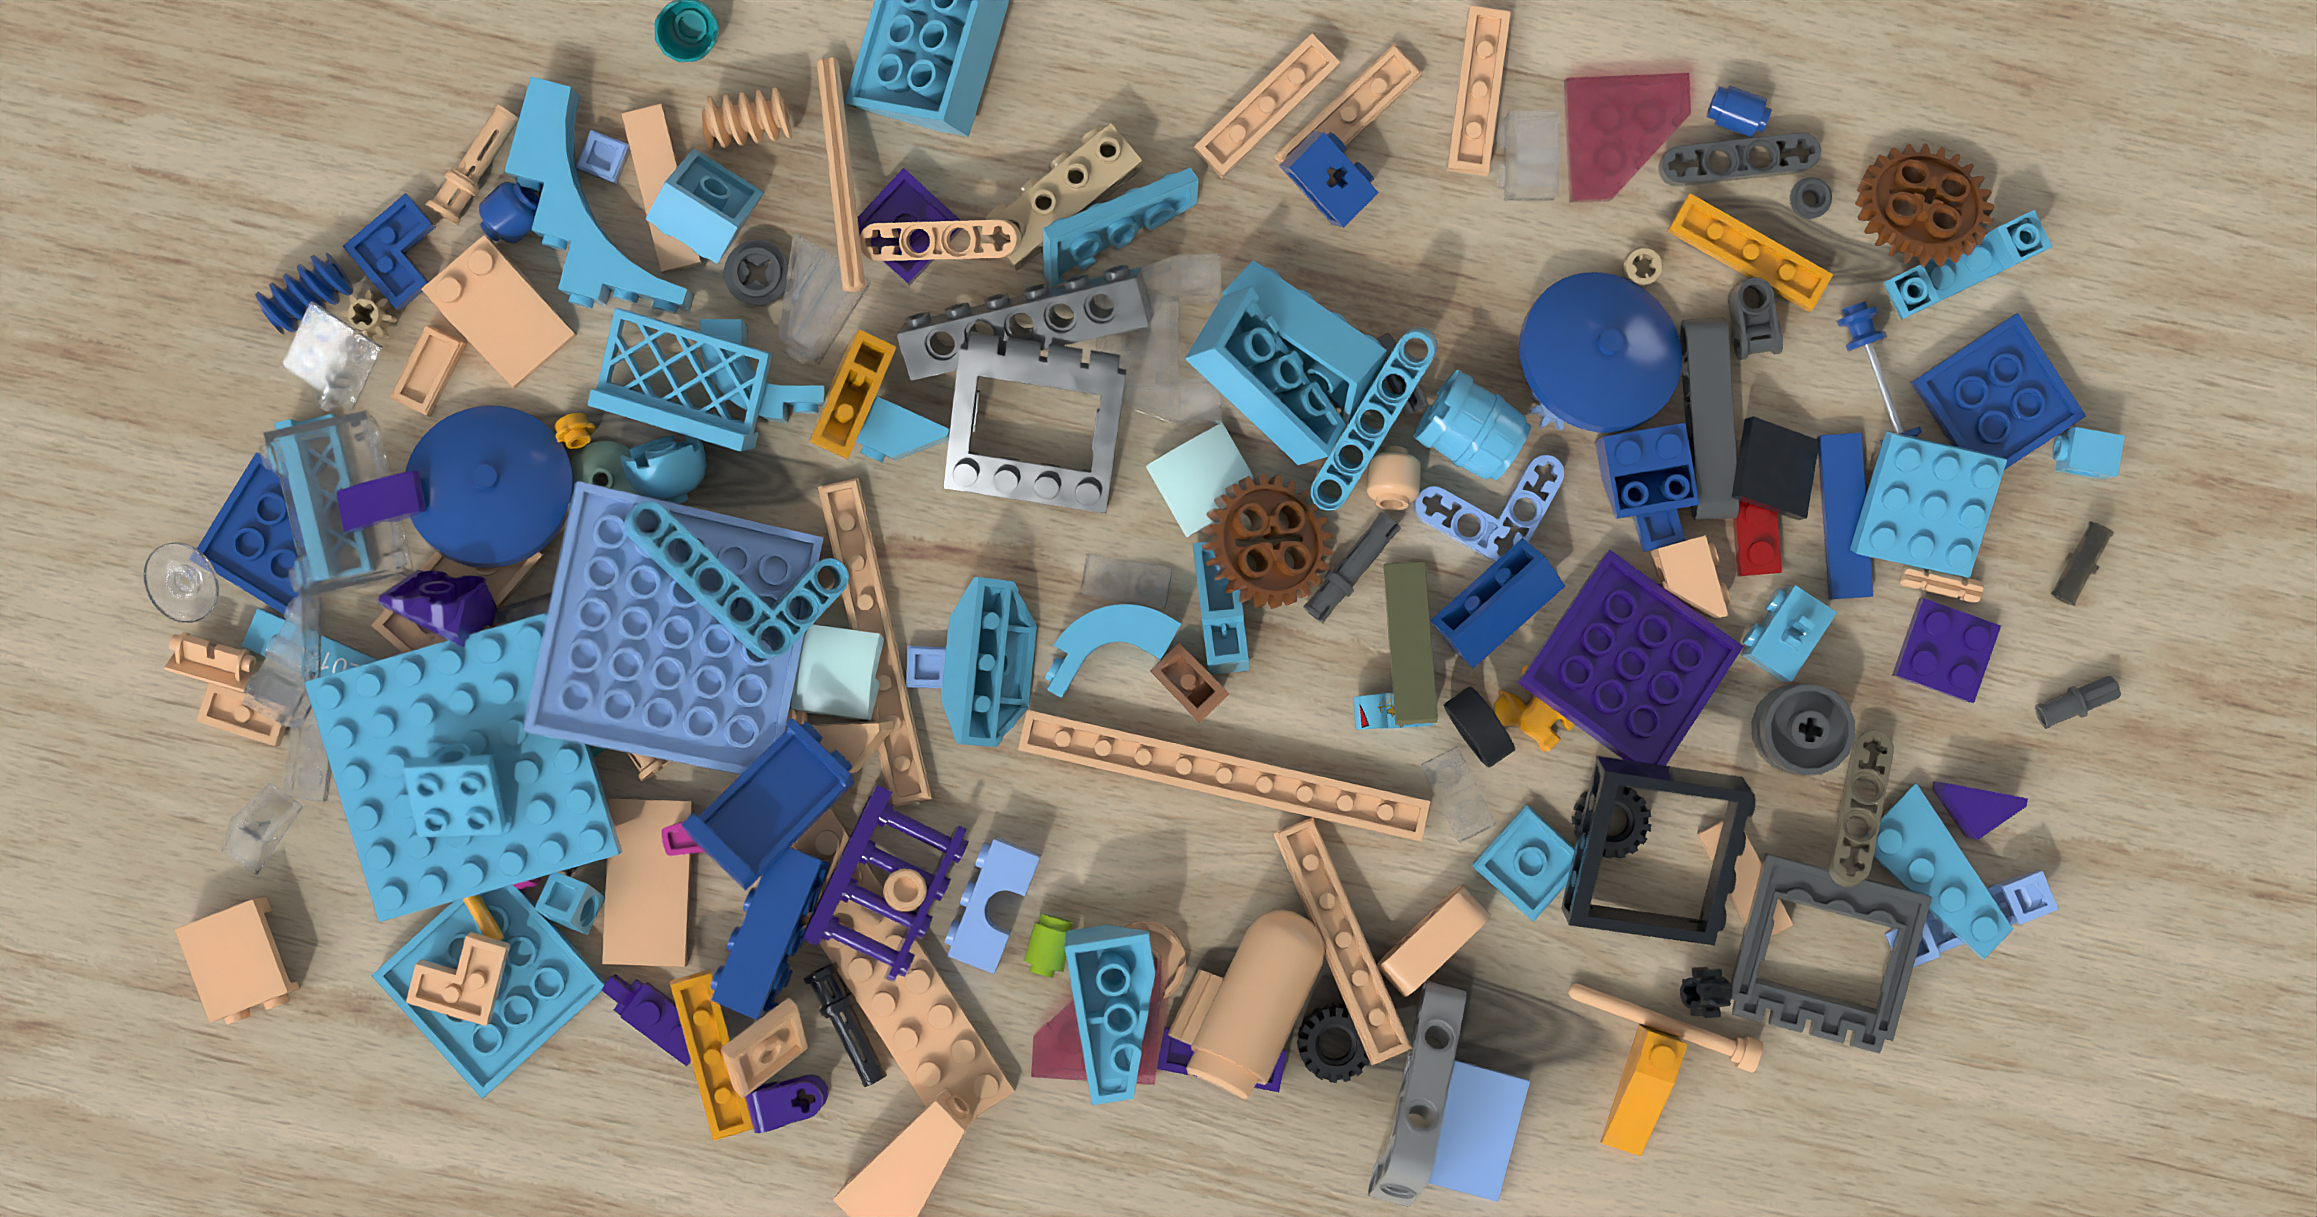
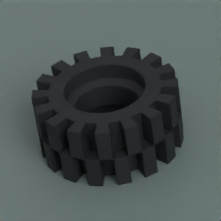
[1572,786,1652,859]
[1297,1004,1370,1083]

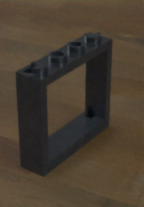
[1561,756,1756,946]

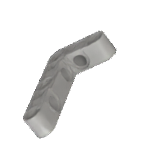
[1368,980,1467,1207]

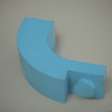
[700,319,829,423]
[1045,604,1181,698]

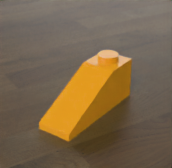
[809,329,897,459]
[1600,1025,1688,1156]

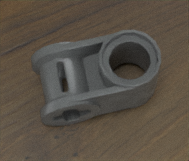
[1728,278,1783,360]

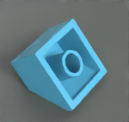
[646,148,764,264]

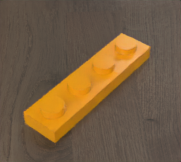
[1667,193,1833,312]
[669,969,753,1141]

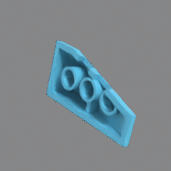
[1065,925,1155,1105]

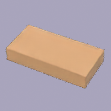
[390,324,467,417]

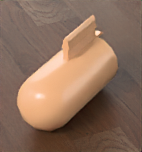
[1167,910,1325,1100]

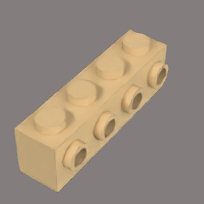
[985,123,1143,271]

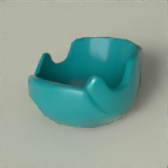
[654,0,719,62]

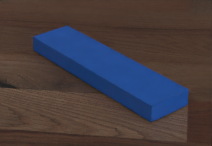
[1817,433,1873,600]

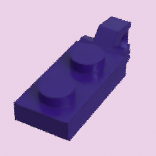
[601,974,691,1067]

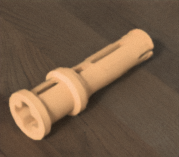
[425,105,519,225]

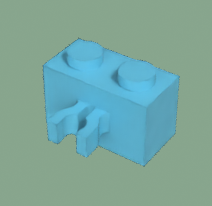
[1741,585,1837,682]

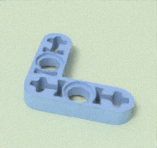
[1413,455,1564,562]

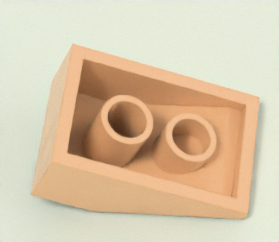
[422,235,576,388]

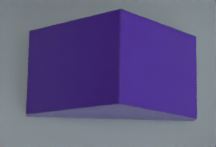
[1932,781,2028,840]

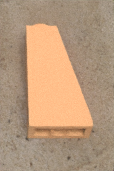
[832,1089,974,1217]

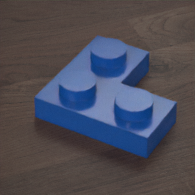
[342,193,436,311]

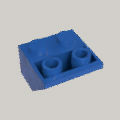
[1595,423,1700,519]

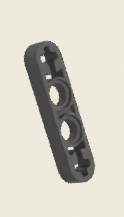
[1658,133,1821,187]

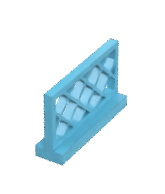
[587,308,773,451]

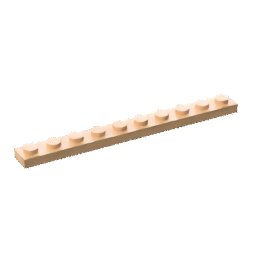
[1018,710,1431,842]

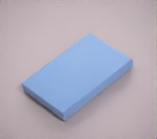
[1428,1059,1530,1202]

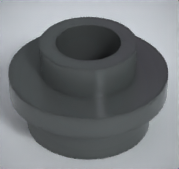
[1790,177,1832,219]

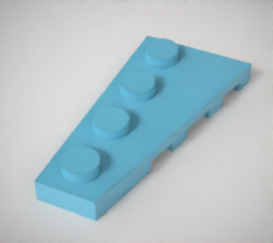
[1043,167,1199,288]
[1862,783,2013,959]

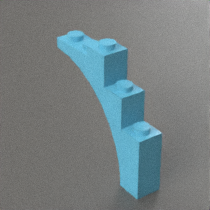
[504,76,694,314]

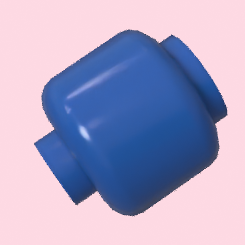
[479,182,540,244]

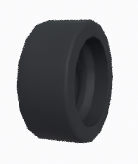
[1443,687,1515,768]

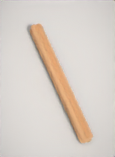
[817,57,865,292]

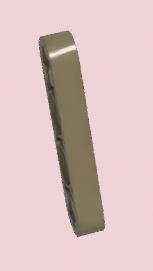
[1829,730,1894,888]

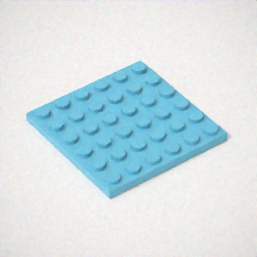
[304,612,622,922]

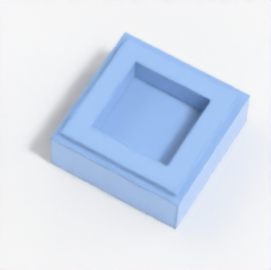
[576,130,630,185]
[906,646,946,688]

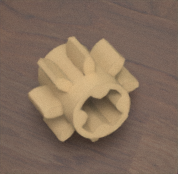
[340,290,397,344]

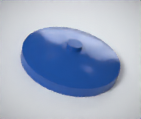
[1519,272,1682,433]
[405,406,575,568]

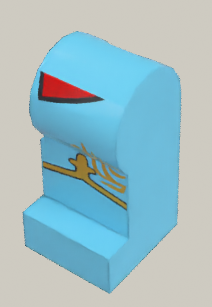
[1353,692,1434,730]

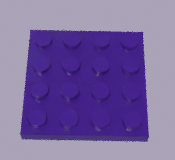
[1517,550,1744,766]

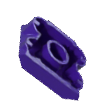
[378,570,497,648]

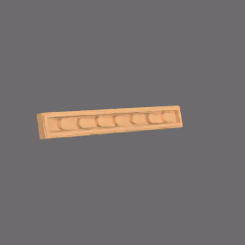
[818,478,933,808]

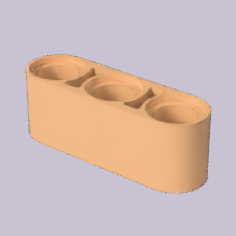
[1377,884,1491,997]

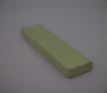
[1383,562,1438,725]

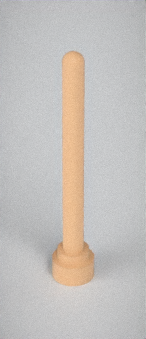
[1568,983,1763,1073]

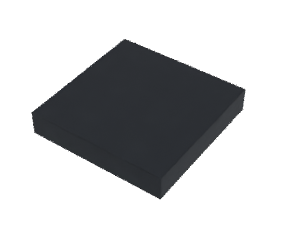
[1732,416,1820,520]

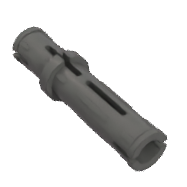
[1303,512,1401,624]

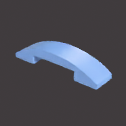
[1884,870,2059,968]

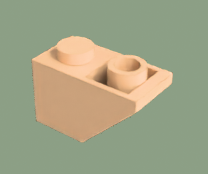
[1650,535,1731,618]

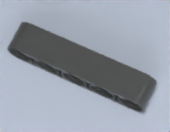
[1680,317,1739,520]

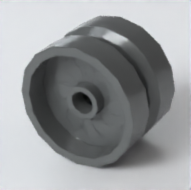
[1751,684,1855,775]

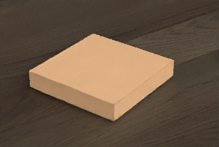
[721,997,808,1098]

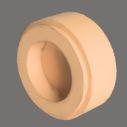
[883,869,927,912]

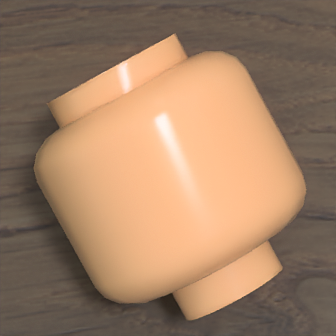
[1366,446,1422,510]

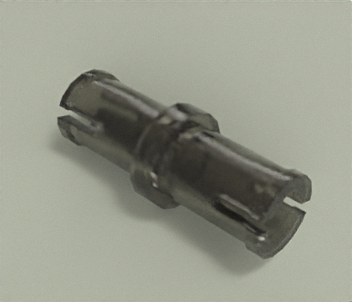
[2050,521,2114,606]

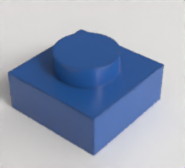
[1633,509,1685,552]

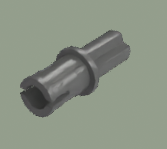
[2035,676,2121,729]

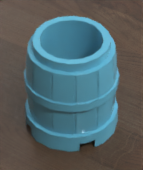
[1414,369,1531,480]

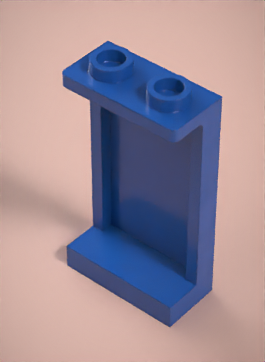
[681,718,854,891]

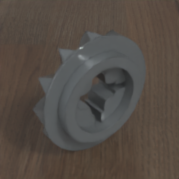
[724,240,790,306]

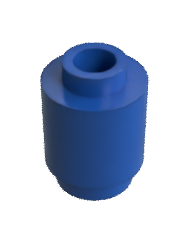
[1706,85,1772,138]

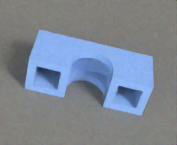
[944,837,1042,974]

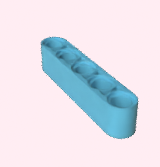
[1311,327,1438,511]

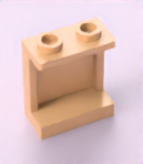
[175,896,300,1025]

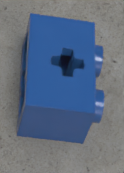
[1279,131,1379,228]

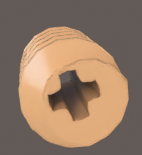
[702,87,792,150]

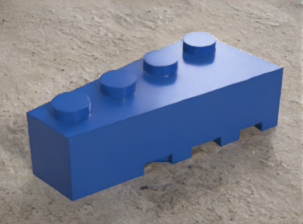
[711,847,830,1020]

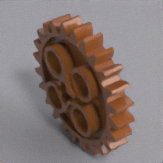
[1855,144,1994,267]
[1202,473,1333,609]

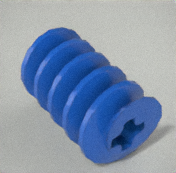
[255,253,354,334]

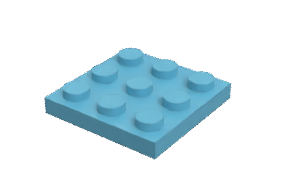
[1850,431,2007,578]

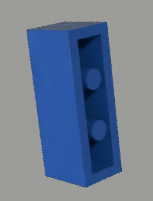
[1430,538,1565,668]

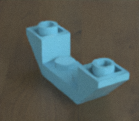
[1883,210,2053,320]

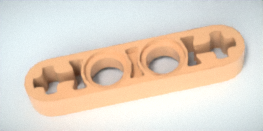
[860,220,1021,261]

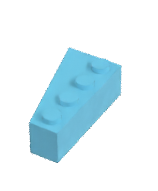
[1223,260,1387,425]
[1185,286,1346,465]

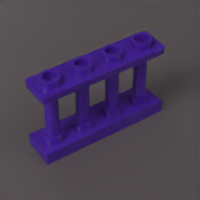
[800,785,969,982]

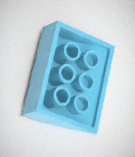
[844,0,1009,137]

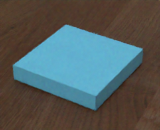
[1471,804,1575,922]

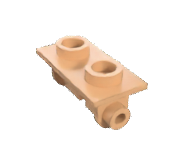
[164,632,262,692]

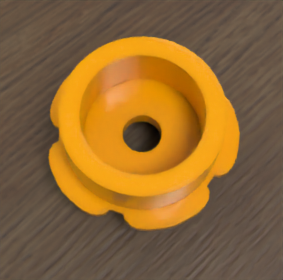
[555,413,595,449]

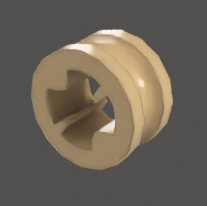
[1622,248,1663,287]

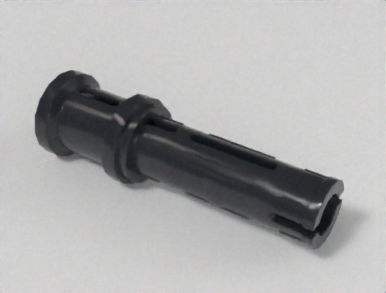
[803,962,887,1087]

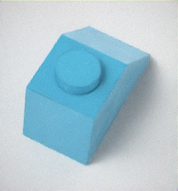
[856,396,950,463]

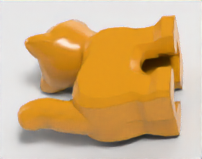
[1494,664,1575,752]

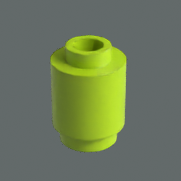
[1024,913,1073,978]

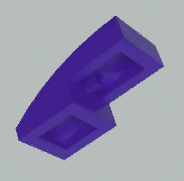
[336,471,426,532]

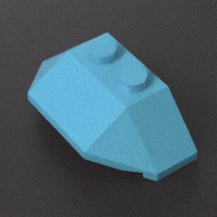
[941,577,1037,747]

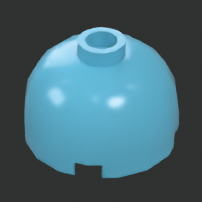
[620,435,707,504]

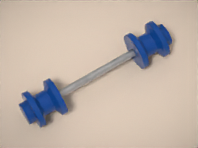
[1837,301,1922,446]

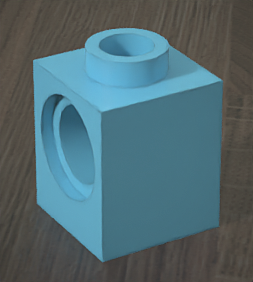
[2052,427,2125,479]
[534,872,605,935]

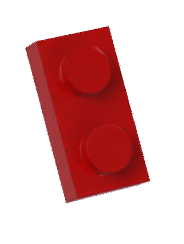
[1733,500,1782,577]

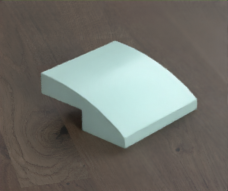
[1146,423,1254,538]
[791,624,884,722]

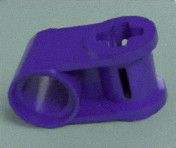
[745,1074,829,1134]

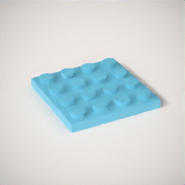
[371,885,606,1099]

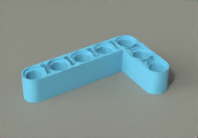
[624,501,849,659]

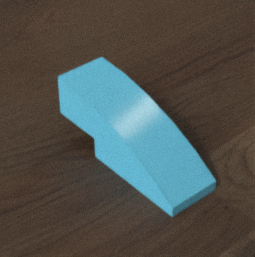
[1193,541,1249,675]

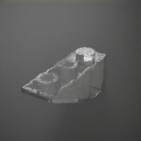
[242,591,322,728]

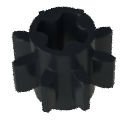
[1680,967,1732,1018]

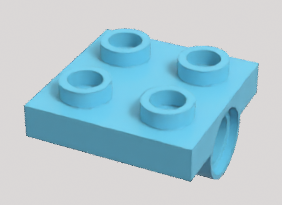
[403,743,506,837]

